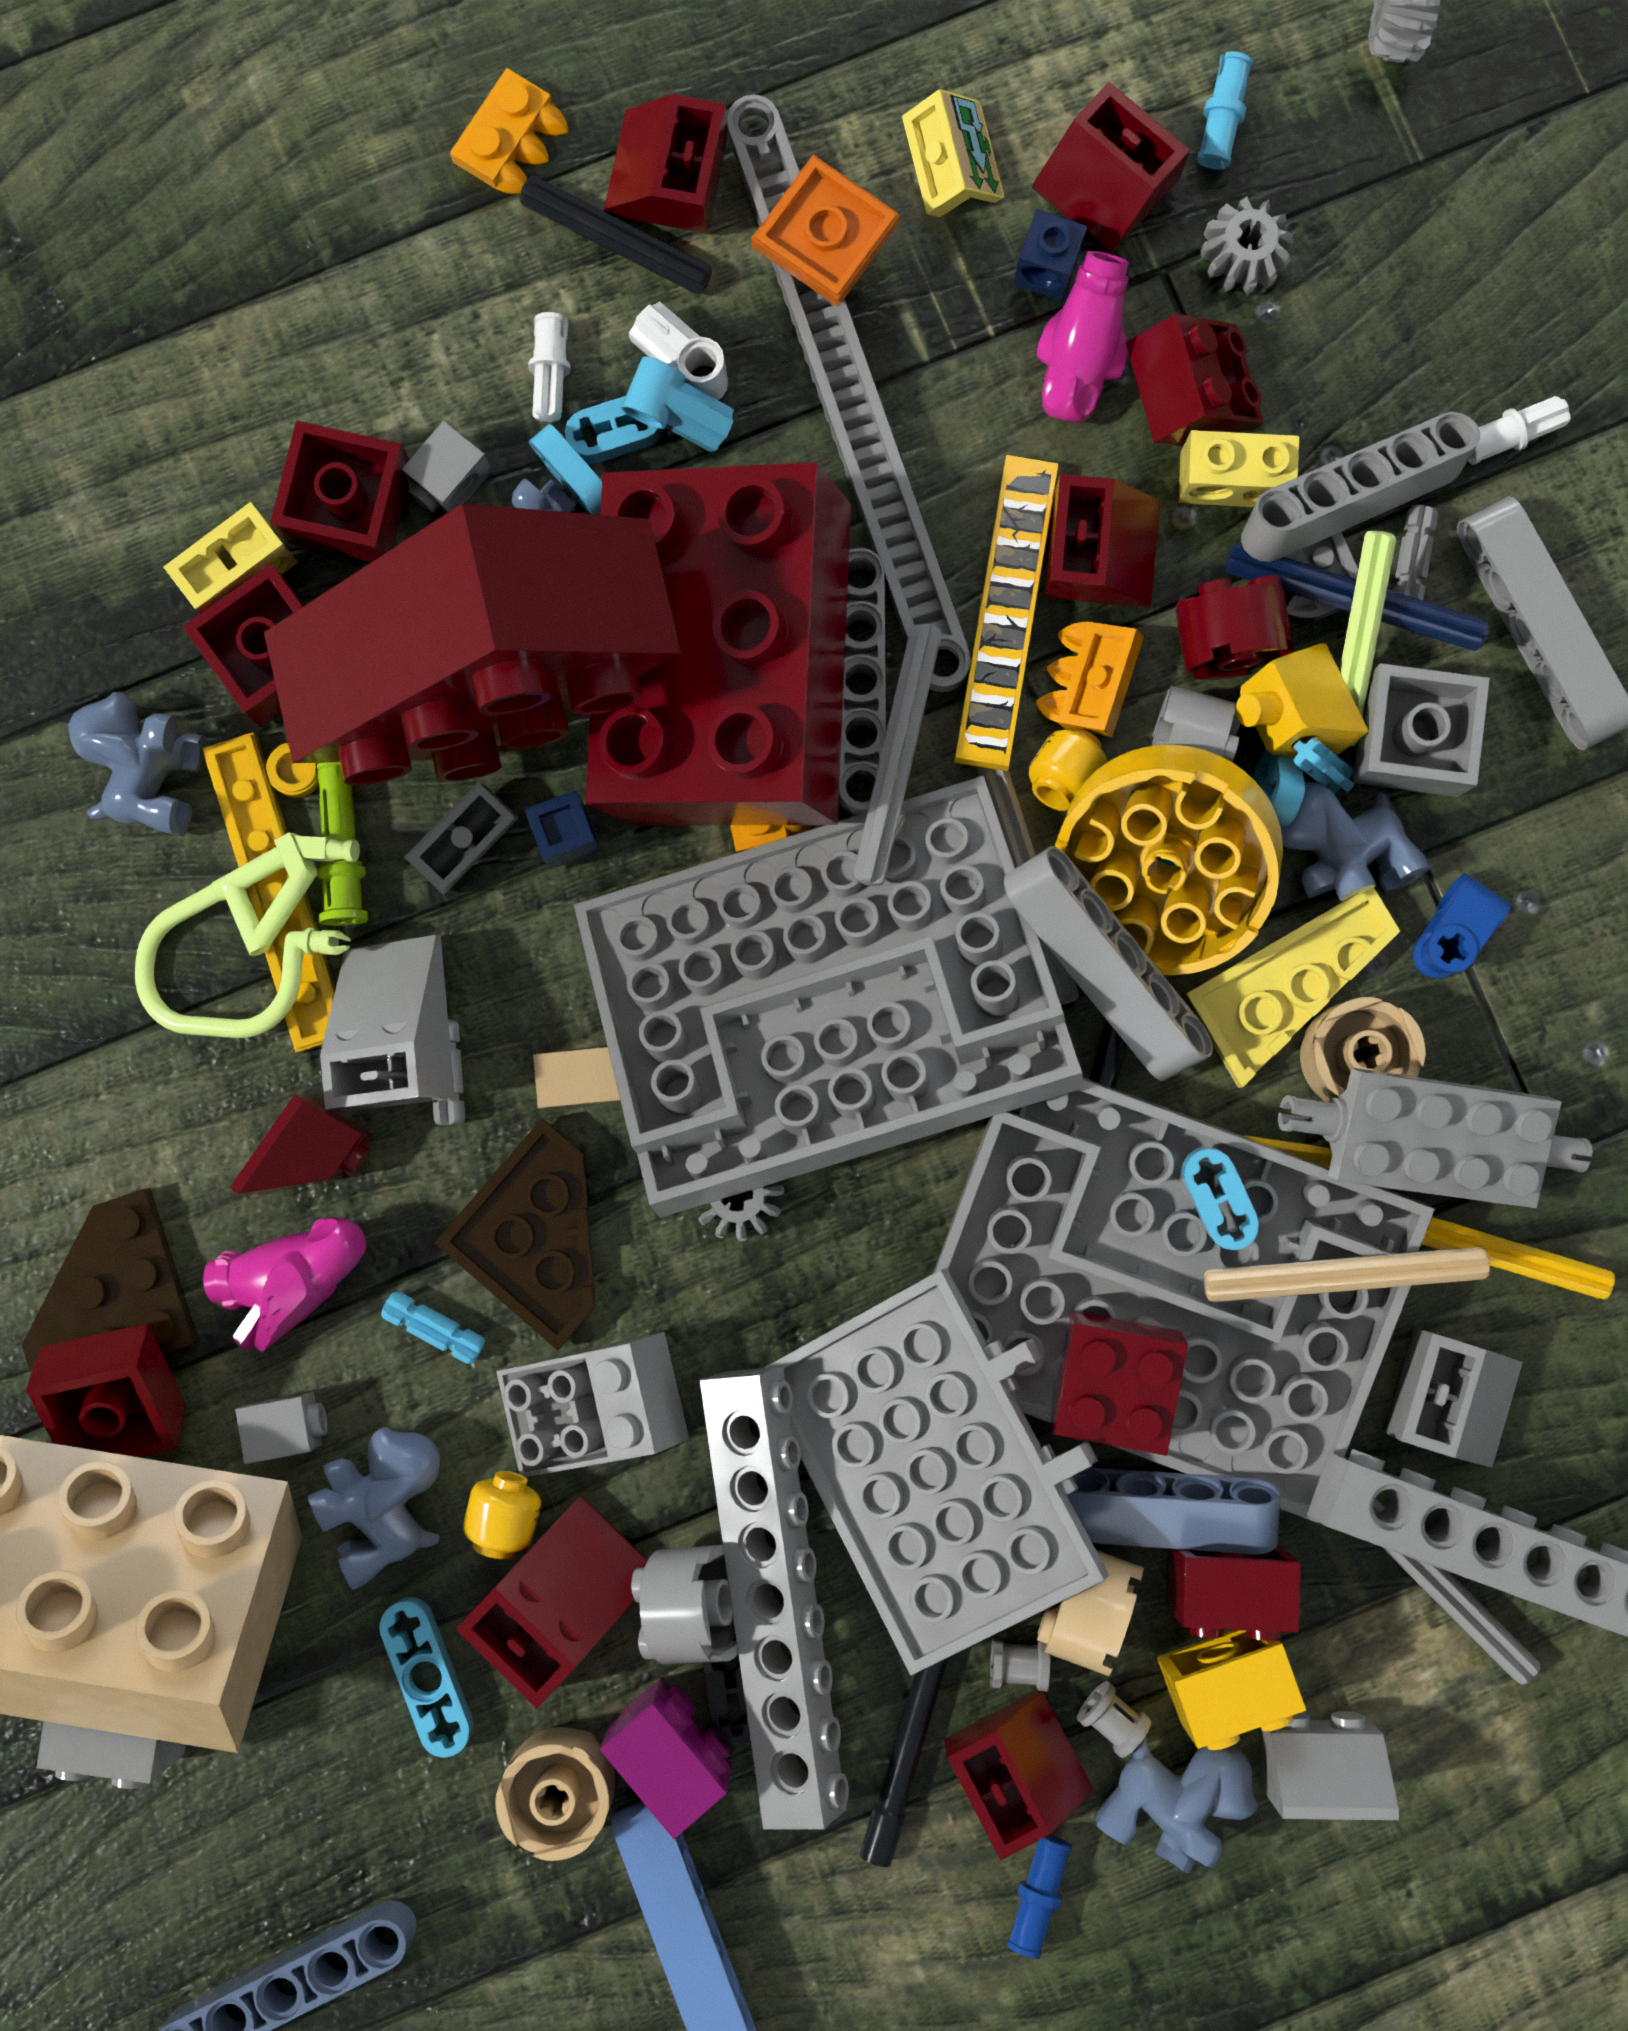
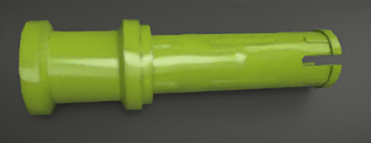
[316,762,369,926]

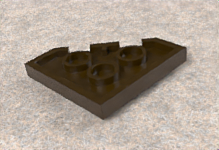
[434,1118,596,1351]
[22,1188,200,1374]

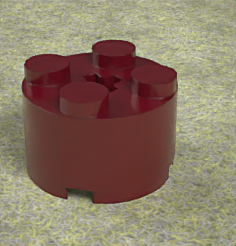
[1175,575,1294,680]

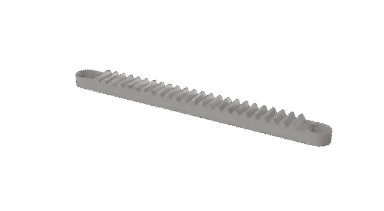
[727,94,971,692]

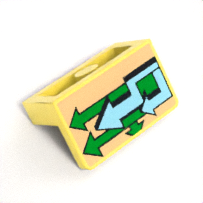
[902,89,1004,217]

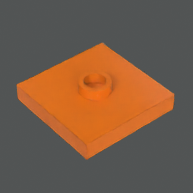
[751,154,901,307]

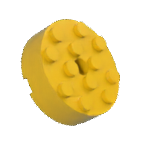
[1055,745,1283,975]

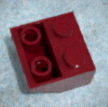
[1032,82,1190,254]
[604,94,728,234]
[1126,313,1264,446]
[1044,474,1160,608]
[943,1690,1094,1861]

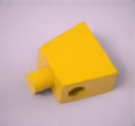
[1236,643,1369,757]

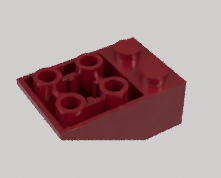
[456,1495,648,1708]

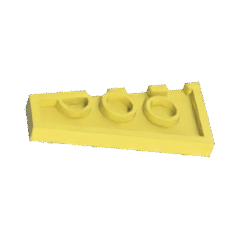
[1183,888,1400,1088]

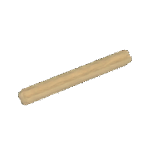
[1204,1247,1490,1302]

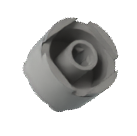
[1151,686,1240,762]
[631,1545,738,1665]

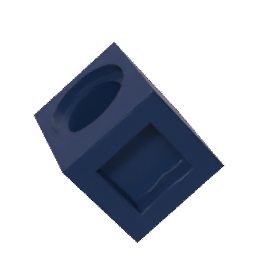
[1013,209,1087,301]
[524,790,602,869]

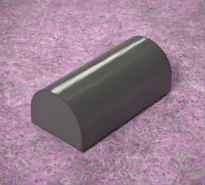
[404,780,519,895]

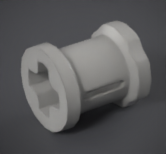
[990,1637,1050,1691]
[1077,1681,1152,1758]

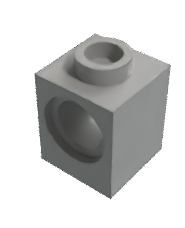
[402,421,492,514]
[235,1391,327,1464]

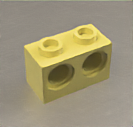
[1178,430,1299,507]
[163,502,299,613]

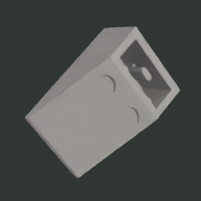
[320,935,455,1110]
[496,1332,689,1477]

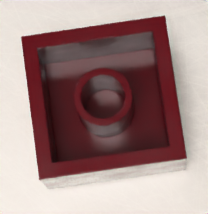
[270,420,410,562]
[182,564,305,727]
[1051,1310,1188,1456]
[26,1323,187,1458]
[1165,1544,1300,1641]

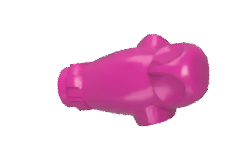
[1037,251,1129,423]
[203,1217,366,1353]

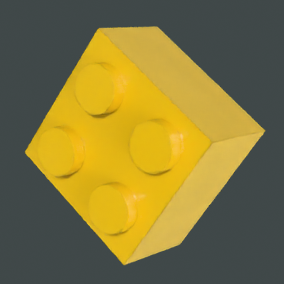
[1157,1630,1306,1750]

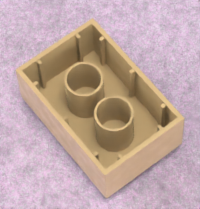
[0,1435,303,1753]

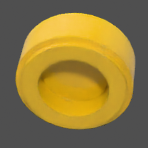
[266,743,319,798]

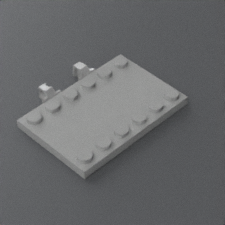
[764,1268,1109,1675]

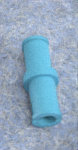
[1197,52,1254,170]

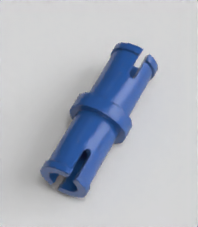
[1007,1835,1073,1959]

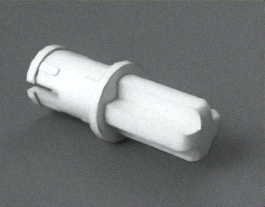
[528,312,571,422]
[1468,396,1571,465]

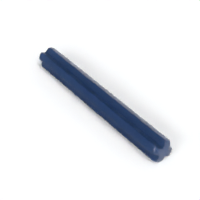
[1225,543,1489,651]

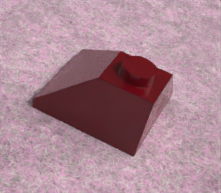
[229,1094,373,1194]

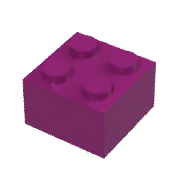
[600,1677,732,1839]

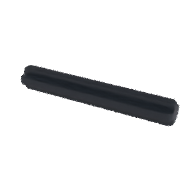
[520,176,712,294]

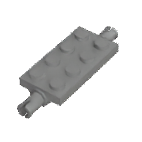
[1278,1067,1593,1208]

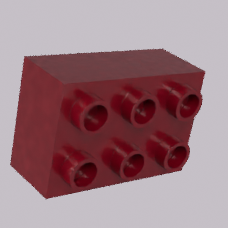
[586,462,851,826]
[264,503,681,785]

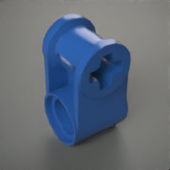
[1412,873,1511,979]

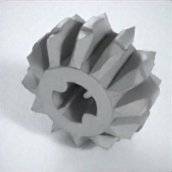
[1368,0,1441,63]
[1201,196,1294,295]
[698,1185,784,1241]

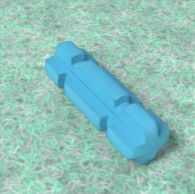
[1293,738,1354,794]
[381,1292,485,1364]

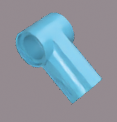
[621,357,734,452]

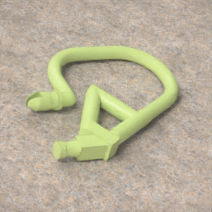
[135,832,360,1038]

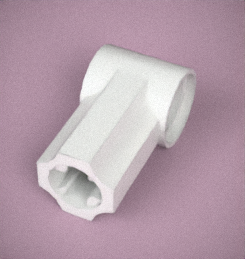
[629,301,728,400]

